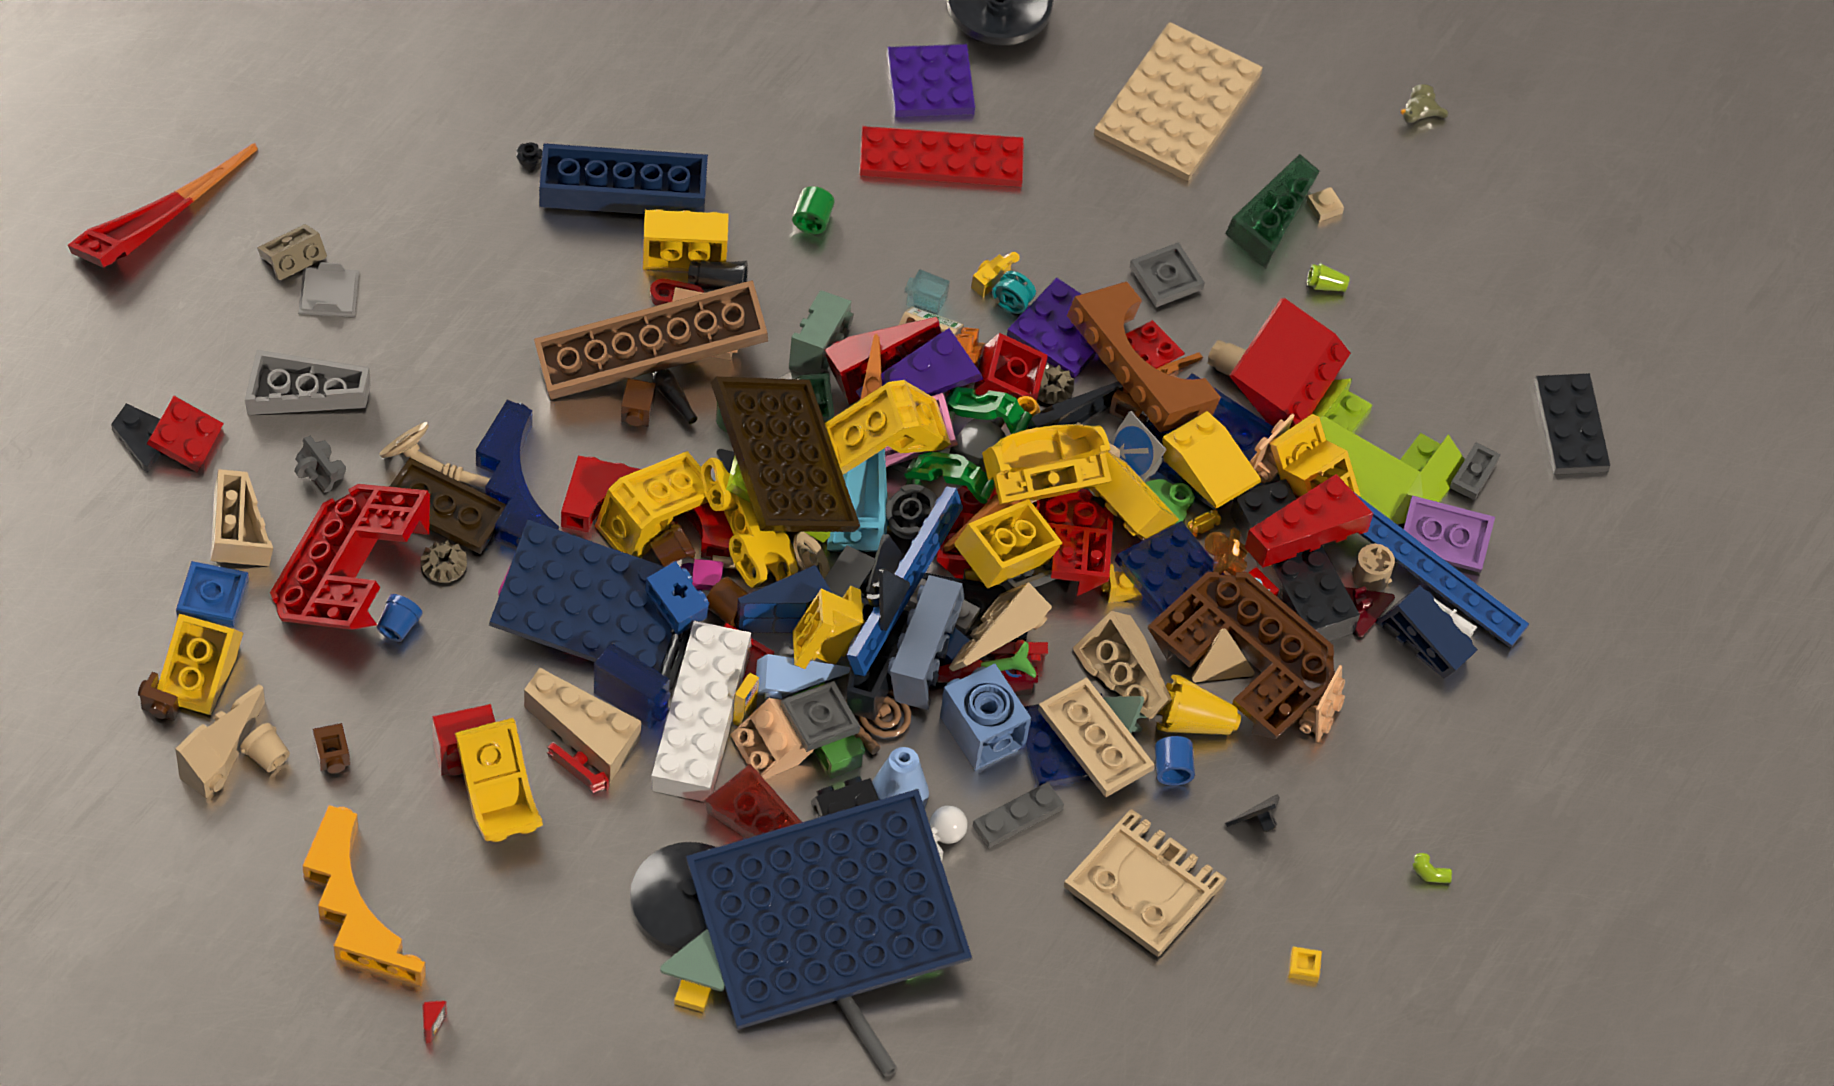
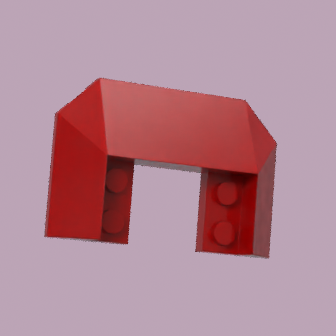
[270,484,430,630]
[937,485,1113,596]

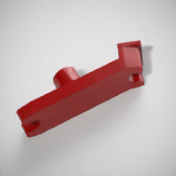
[547,742,609,793]

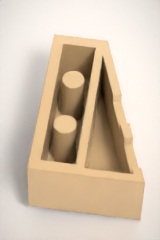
[211,469,273,566]

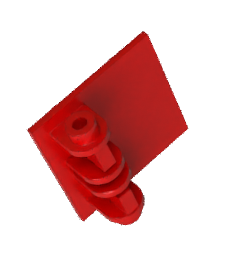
[1125,320,1185,369]

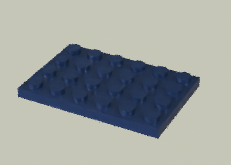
[489,520,693,683]

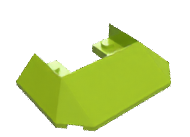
[1312,378,1465,525]

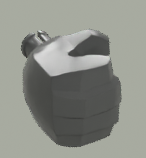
[949,417,1006,474]

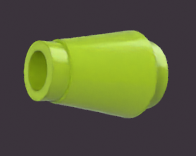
[1307,263,1349,292]

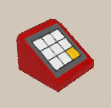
[422,1001,447,1043]

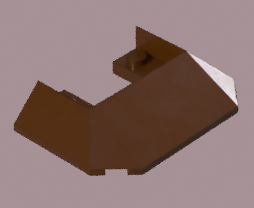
[1148,572,1335,739]

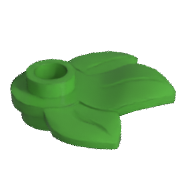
[1146,479,1194,526]

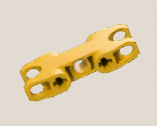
[701,458,798,588]

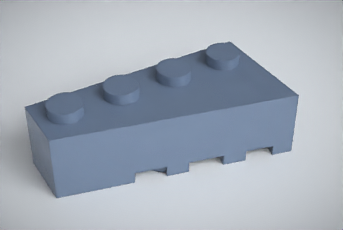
[888,575,964,710]

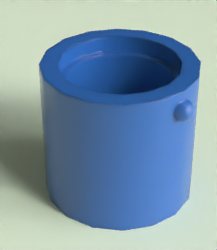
[1155,736,1195,785]

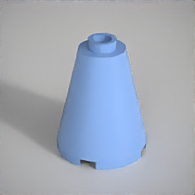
[872,747,929,808]

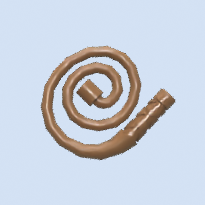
[845,688,911,755]

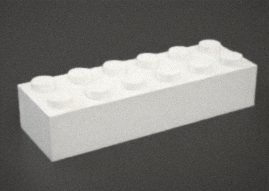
[652,621,751,803]

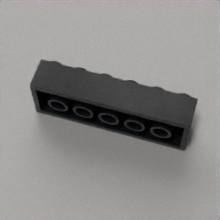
[1230,479,1360,641]

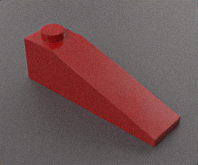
[825,317,942,405]

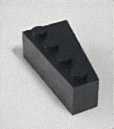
[847,598,910,721]

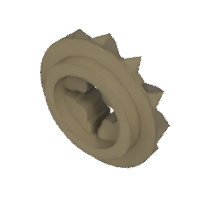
[1037,364,1074,404]
[421,540,467,583]

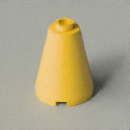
[1157,675,1241,735]

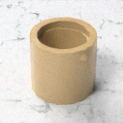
[1352,544,1395,592]

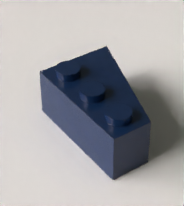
[1375,585,1478,679]

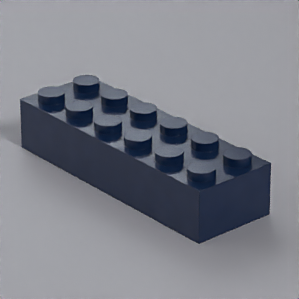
[539,143,708,214]

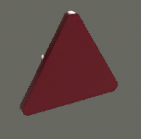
[1345,586,1395,637]

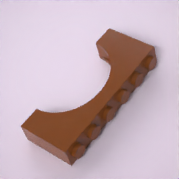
[1067,281,1221,433]

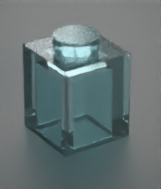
[904,269,950,315]

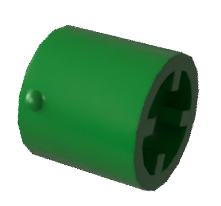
[792,186,835,234]

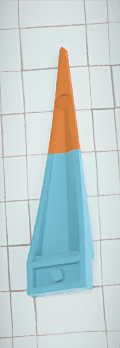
[827,333,889,553]

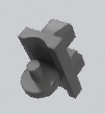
[294,435,346,493]

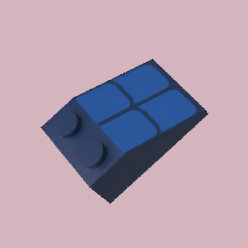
[736,565,832,633]

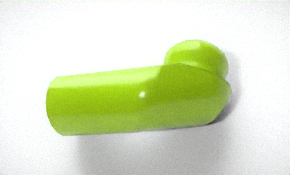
[1412,853,1452,883]

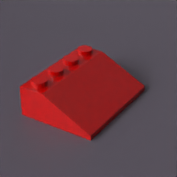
[1229,298,1351,429]

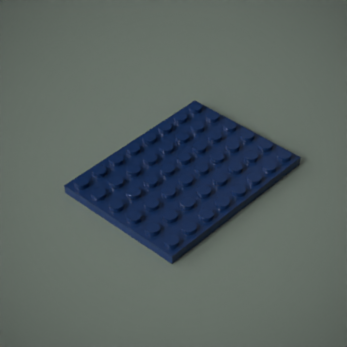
[686,789,972,1029]

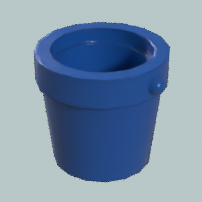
[376,594,423,642]

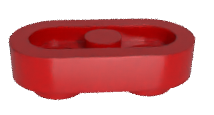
[650,278,704,306]

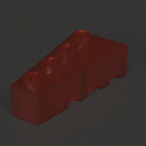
[704,764,802,839]

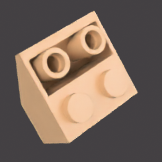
[730,698,815,781]

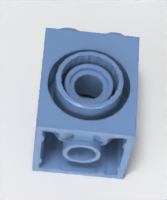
[940,664,1031,771]

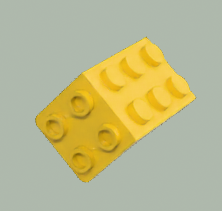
[455,718,543,842]

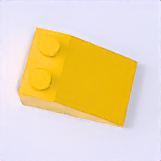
[1163,411,1261,508]
[157,614,244,715]

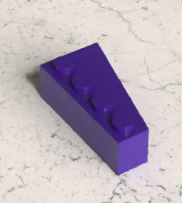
[856,328,983,398]

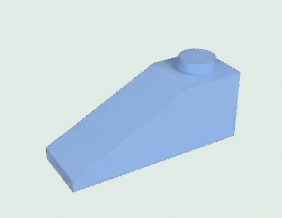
[756,654,850,700]

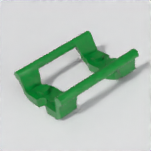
[904,387,1033,504]

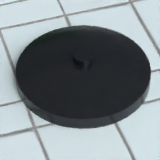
[947,0,1053,45]
[630,842,716,953]

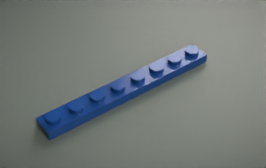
[847,486,963,676]
[1355,493,1529,648]

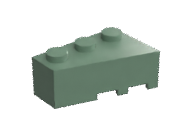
[789,290,854,380]

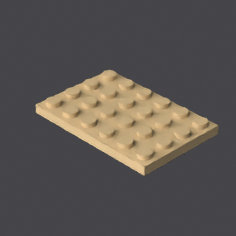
[1094,22,1263,181]

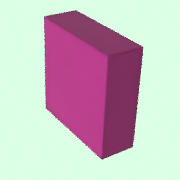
[692,559,723,591]

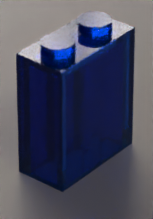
[594,643,671,729]

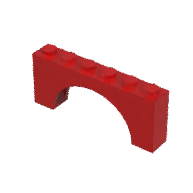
[561,455,734,560]

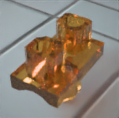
[1204,527,1248,575]

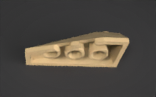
[949,582,1052,671]
[1072,611,1172,719]
[175,684,265,798]

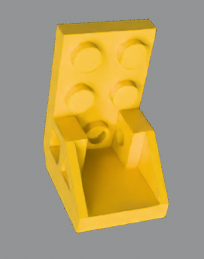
[825,380,951,475]
[595,451,708,558]

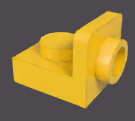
[1101,564,1143,602]

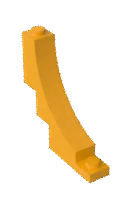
[303,805,426,986]

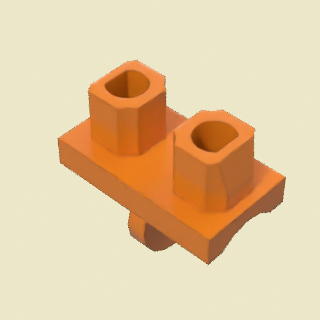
[955,327,985,368]

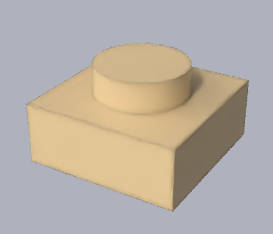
[1306,187,1344,222]

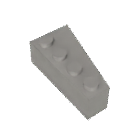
[245,350,371,415]

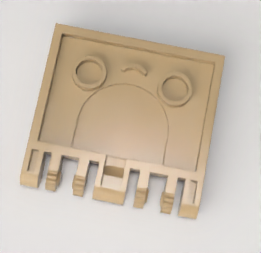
[1063,809,1227,957]

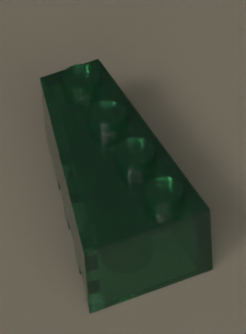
[1225,154,1320,268]

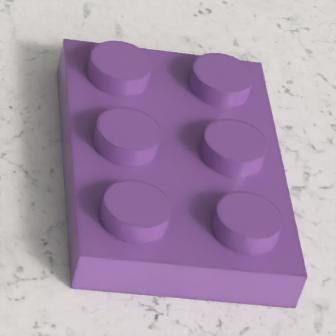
[1404,496,1495,573]

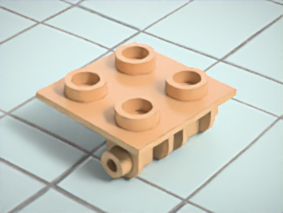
[1250,414,1295,483]
[1299,665,1345,743]

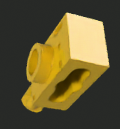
[971,252,1020,298]

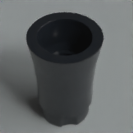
[688,260,748,292]

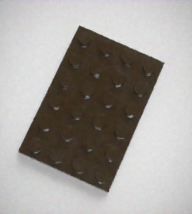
[710,376,860,532]

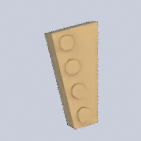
[524,668,641,783]

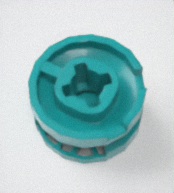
[992,271,1036,314]

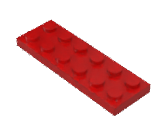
[859,126,1024,187]

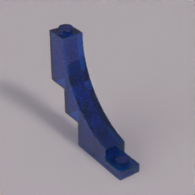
[475,399,559,549]

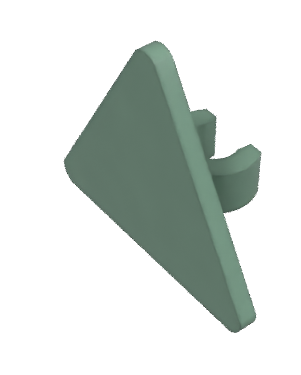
[1103,696,1147,733]
[660,930,725,991]

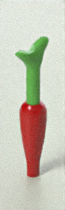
[938,642,1036,683]

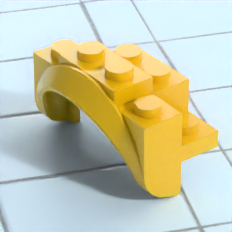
[982,424,1111,505]

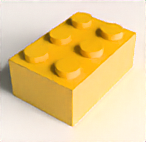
[643,209,728,272]
[1088,451,1179,543]
[954,499,1062,588]

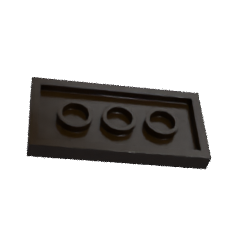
[389,458,509,554]

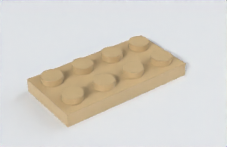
[1038,677,1155,798]

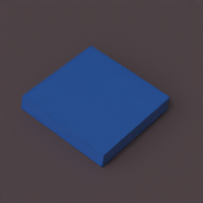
[176,561,249,626]

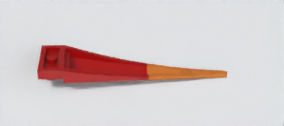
[67,143,258,268]

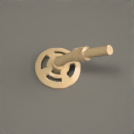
[379,422,494,490]
[712,532,830,579]

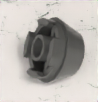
[886,484,938,539]

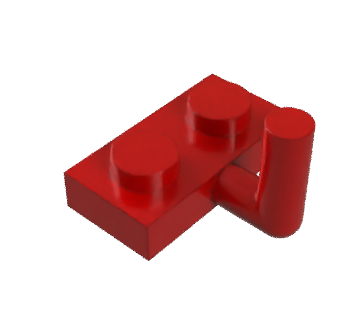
[987,640,1048,675]

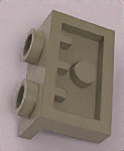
[257,224,327,280]

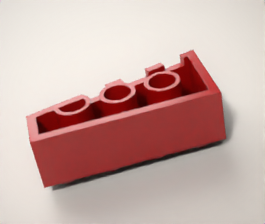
[1244,474,1373,568]

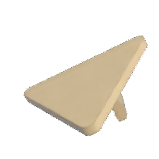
[1191,628,1254,682]

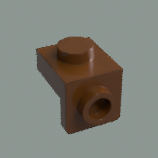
[1109,389,1148,425]
[138,672,179,721]

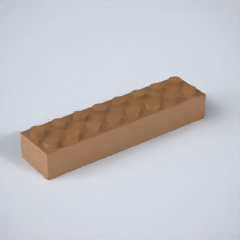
[534,280,768,400]

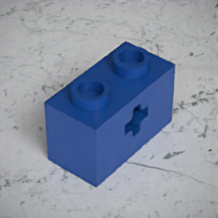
[645,561,709,635]

